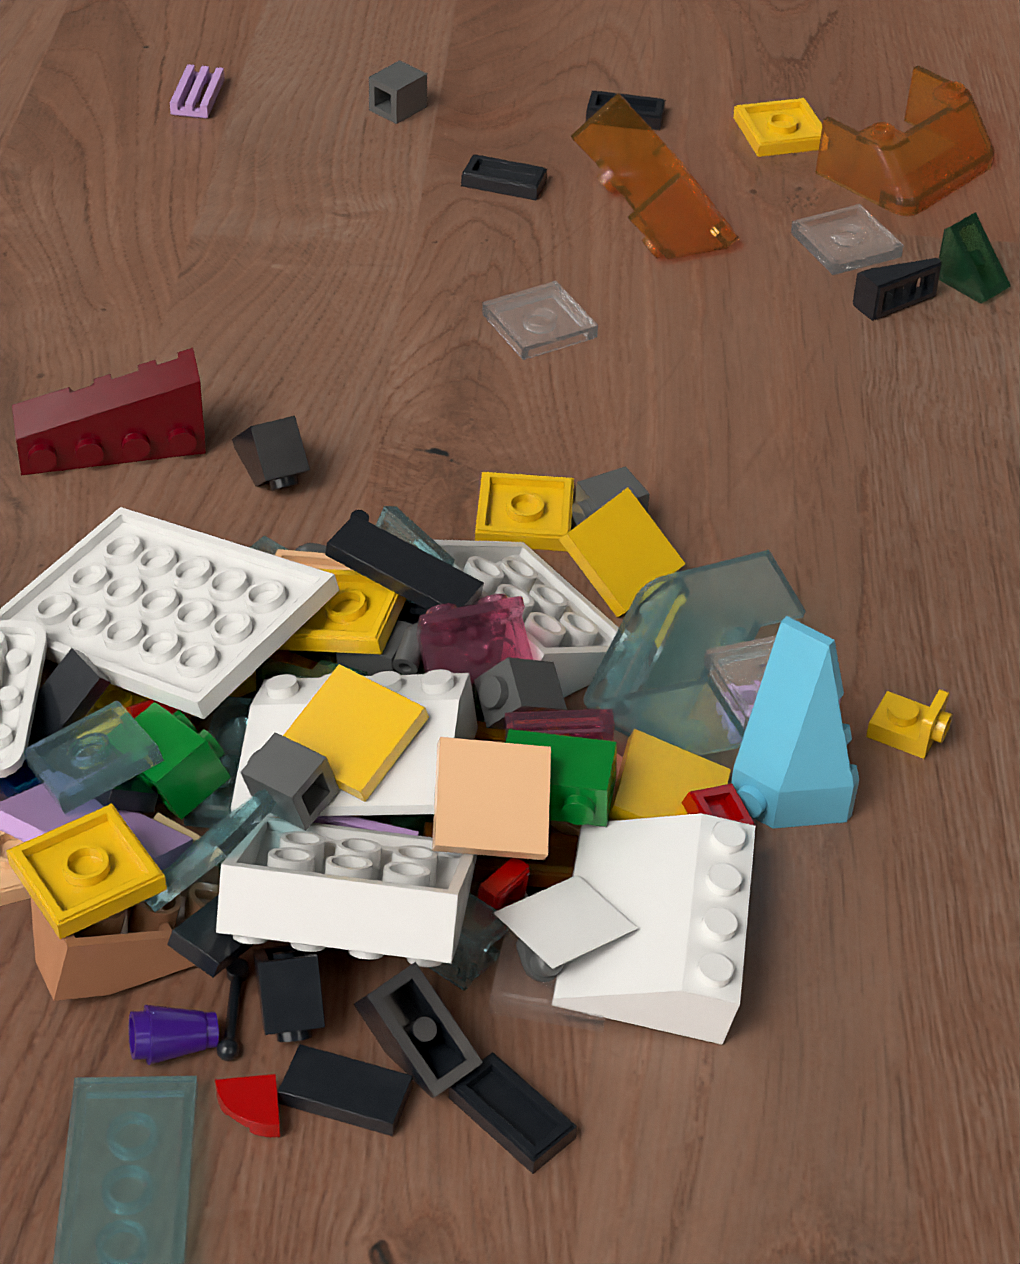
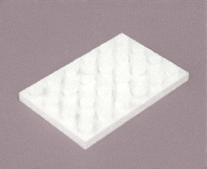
[0,507,339,719]

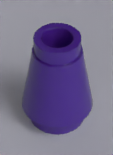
[129,1004,219,1065]

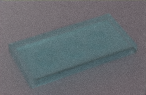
[53,1076,198,1264]

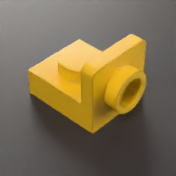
[866,689,953,759]

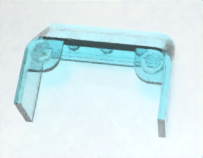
[583,550,806,756]

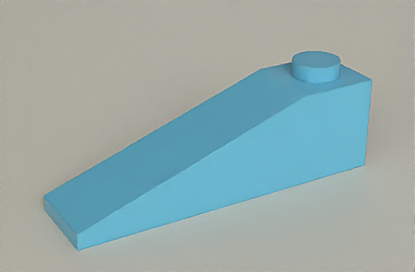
[731,616,859,829]

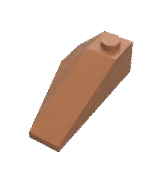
[31,882,269,1001]

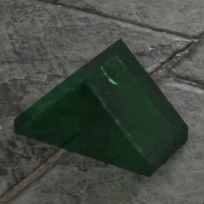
[938,212,1011,304]

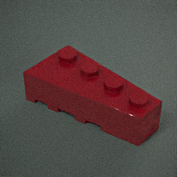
[12,348,206,476]

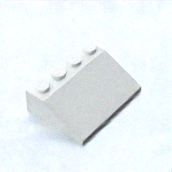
[418,539,645,697]
[231,669,478,818]
[552,813,756,1045]
[216,816,477,967]

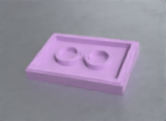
[0,776,193,870]

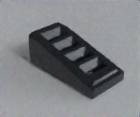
[853,258,942,321]

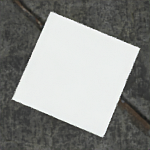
[493,875,638,969]

